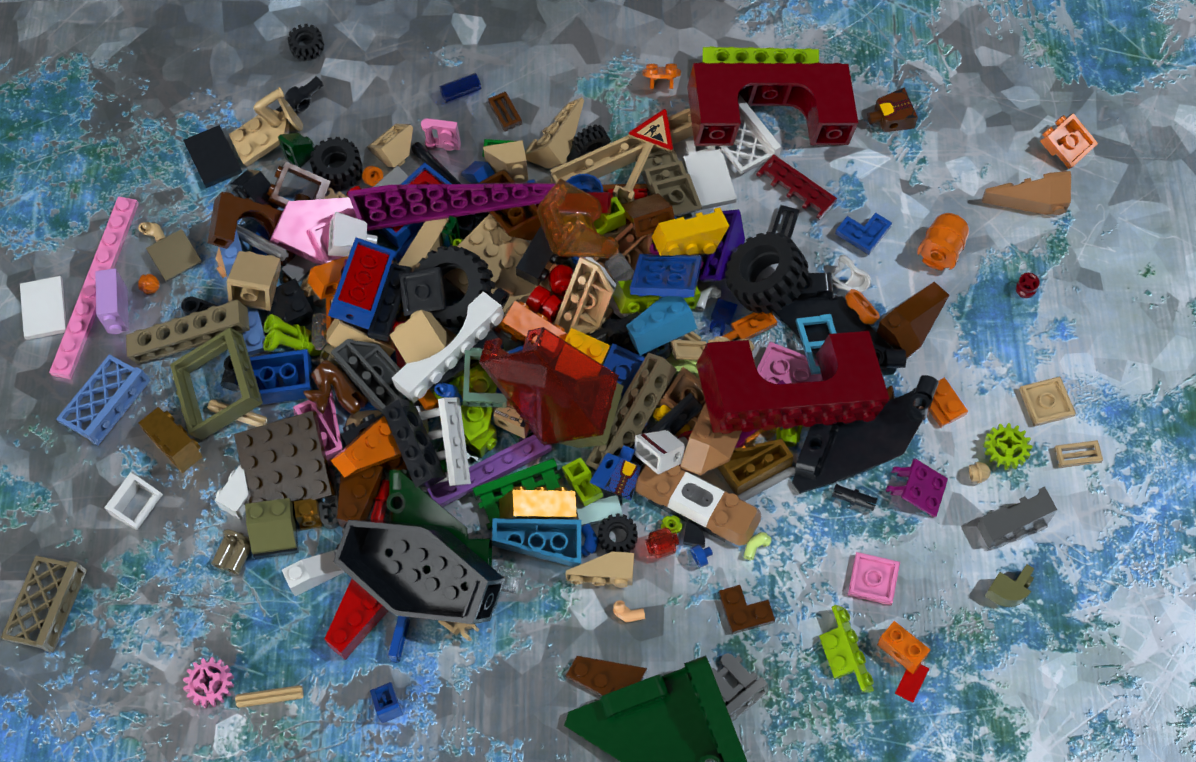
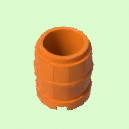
[917,213,969,271]

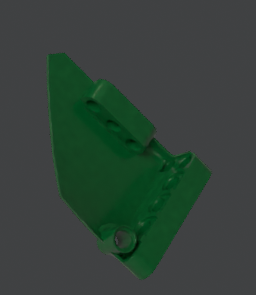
[564,655,747,762]

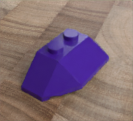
[697,209,745,282]

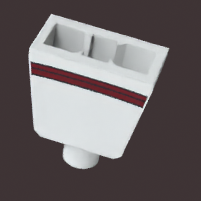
[634,430,688,474]

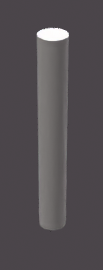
[738,466,795,501]

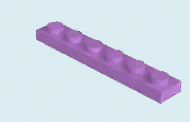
[427,431,552,507]

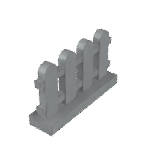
[711,653,769,722]

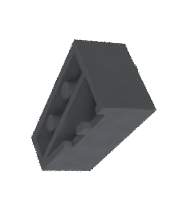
[977,486,1058,548]

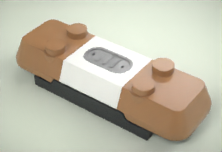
[635,463,761,546]

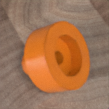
[362,166,383,187]

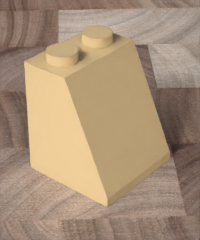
[227,251,281,311]
[389,310,453,364]

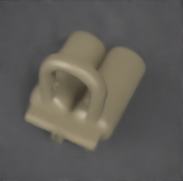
[211,529,251,575]

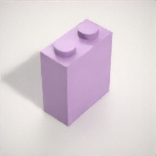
[95,268,129,334]

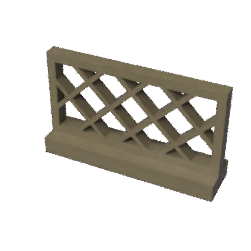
[1,556,87,653]

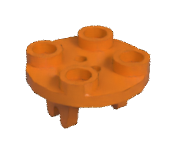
[642,64,681,89]

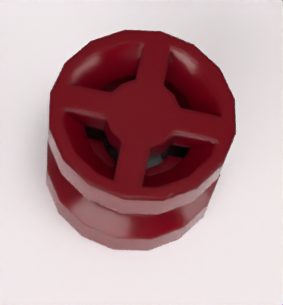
[1016,272,1040,298]

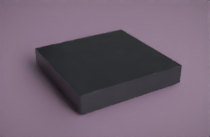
[399,267,446,316]

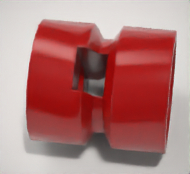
[526,285,563,323]

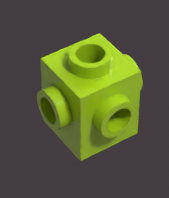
[465,424,497,458]

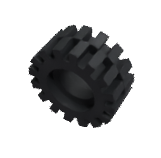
[288,24,324,61]
[572,124,611,157]
[598,513,638,553]

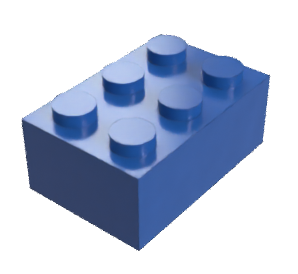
[249,349,314,405]

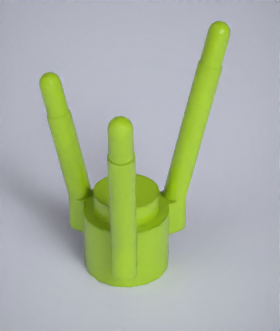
[775,425,803,447]

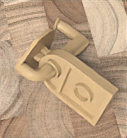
[229,87,303,167]

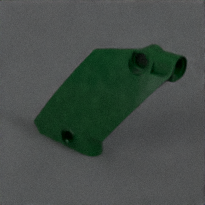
[387,470,492,591]

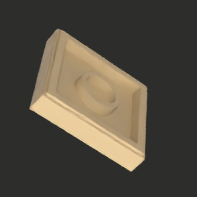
[1019,376,1076,427]

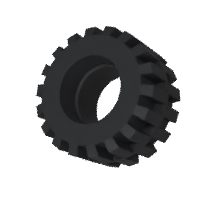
[310,137,363,192]

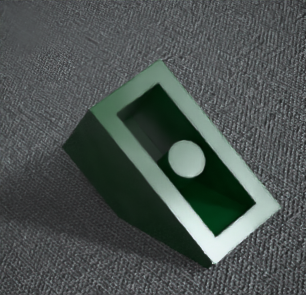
[278,133,314,168]

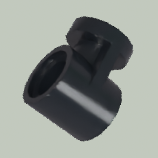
[221,355,240,391]

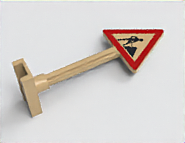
[612,109,673,205]

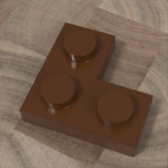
[719,585,775,635]

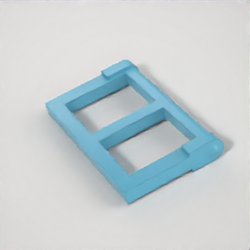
[795,314,836,375]

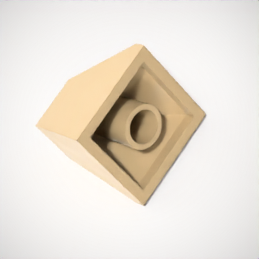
[367,124,413,168]

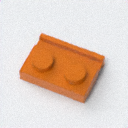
[929,377,968,428]

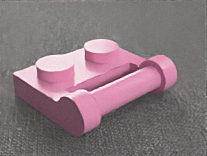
[421,118,461,151]

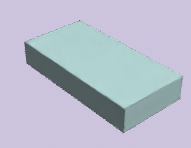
[576,495,623,527]

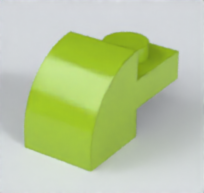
[562,457,603,507]

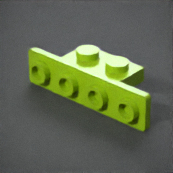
[819,605,874,693]

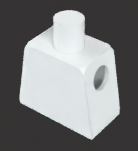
[328,211,378,256]

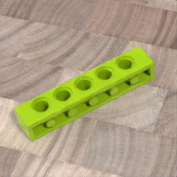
[702,46,819,63]

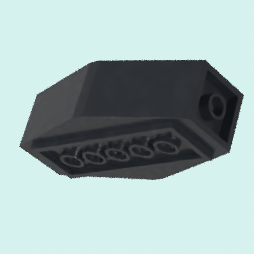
[333,519,505,624]

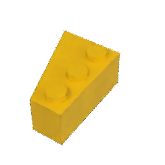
[651,207,729,256]

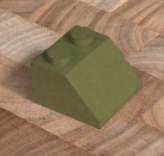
[245,498,297,554]

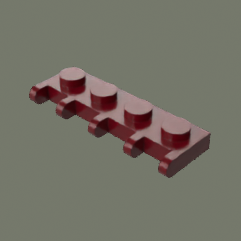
[756,155,837,220]

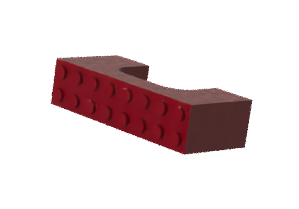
[687,62,859,146]
[696,331,890,434]

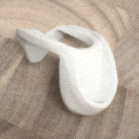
[831,255,871,293]

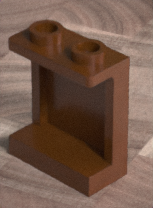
[622,193,675,238]

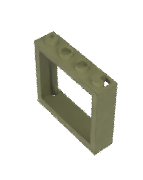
[170,327,263,440]

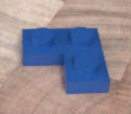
[835,212,892,255]

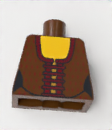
[867,88,918,132]

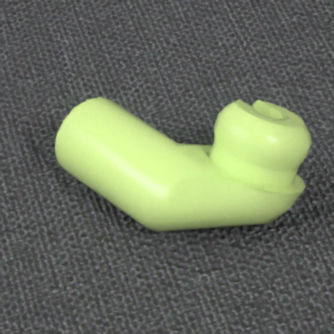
[743,532,772,560]

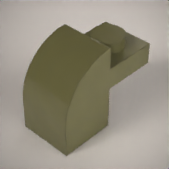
[985,564,1034,607]

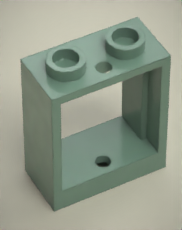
[463,348,509,408]

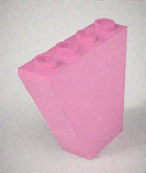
[270,198,357,265]

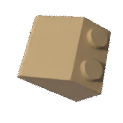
[483,140,528,183]

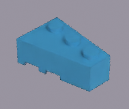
[626,296,697,355]

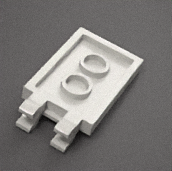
[683,140,737,210]

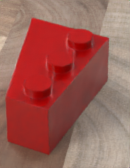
[324,579,388,660]

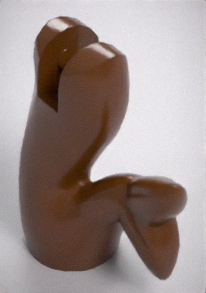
[303,360,368,414]

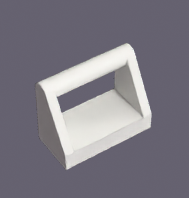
[104,472,163,530]

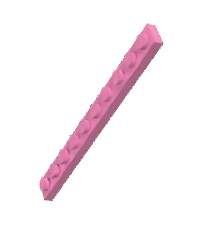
[49,196,139,379]

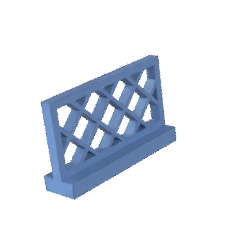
[56,354,151,446]

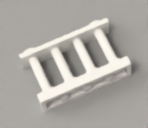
[416,397,471,492]

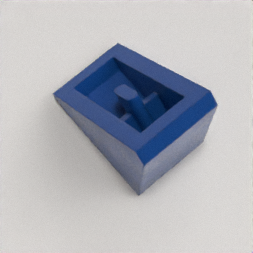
[461,161,495,184]
[370,682,403,723]

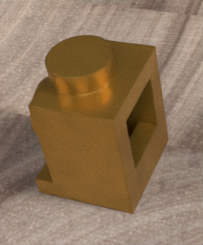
[294,499,322,531]

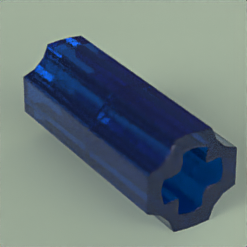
[439,73,482,102]

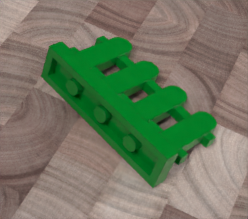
[473,458,561,530]

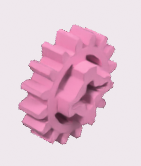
[183,657,234,708]

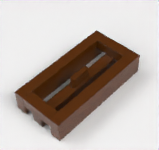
[488,91,522,132]

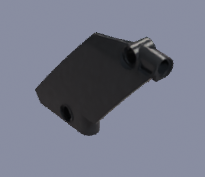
[761,273,906,368]
[792,375,939,494]

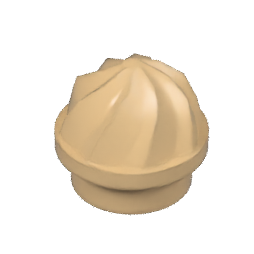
[969,462,991,483]

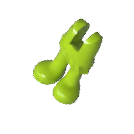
[263,314,322,356]

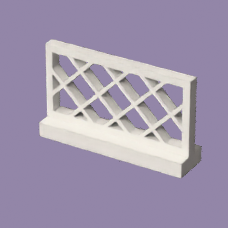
[719,94,781,174]

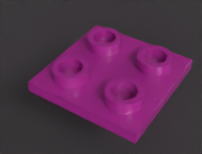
[885,459,948,518]

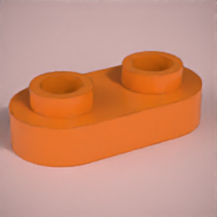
[845,289,880,325]

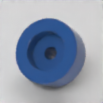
[690,544,713,568]

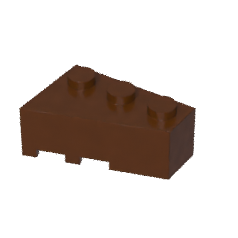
[337,465,386,528]

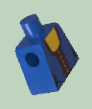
[590,445,640,501]

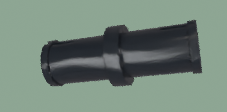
[832,484,878,511]

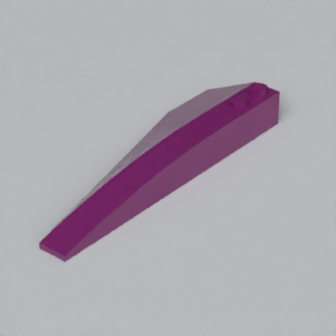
[348,183,564,231]

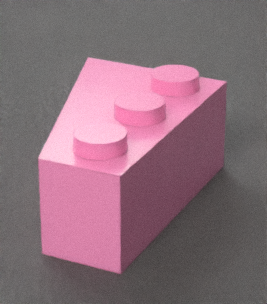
[293,390,342,467]

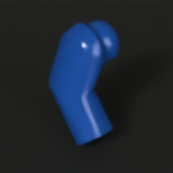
[434,383,463,406]
[581,524,599,556]

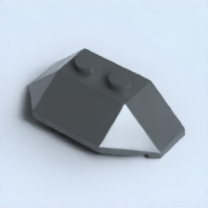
[331,339,403,412]

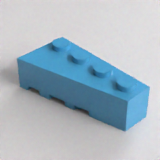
[492,518,581,567]

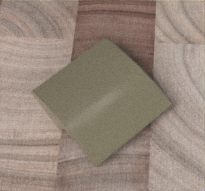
[146,229,202,282]

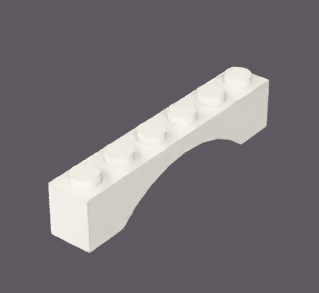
[392,292,505,403]

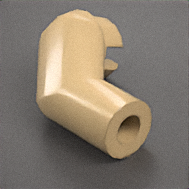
[138,222,166,242]

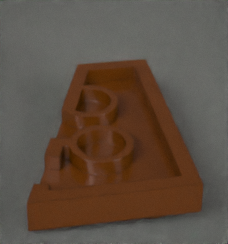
[566,656,647,696]

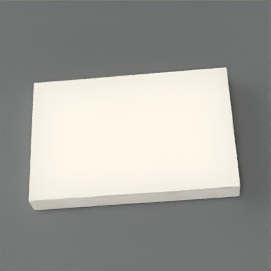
[20,276,67,340]

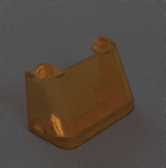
[537,178,620,258]

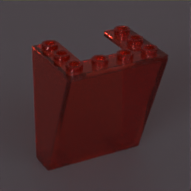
[479,327,619,445]

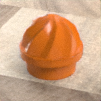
[138,274,160,294]

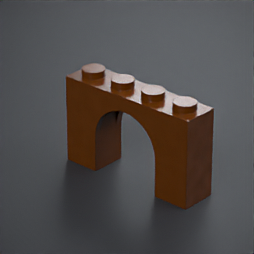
[207,192,293,266]

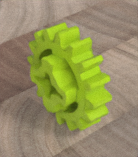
[983,423,1032,470]

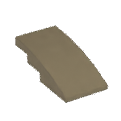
[636,147,702,216]

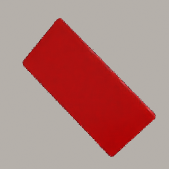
[895,664,929,703]

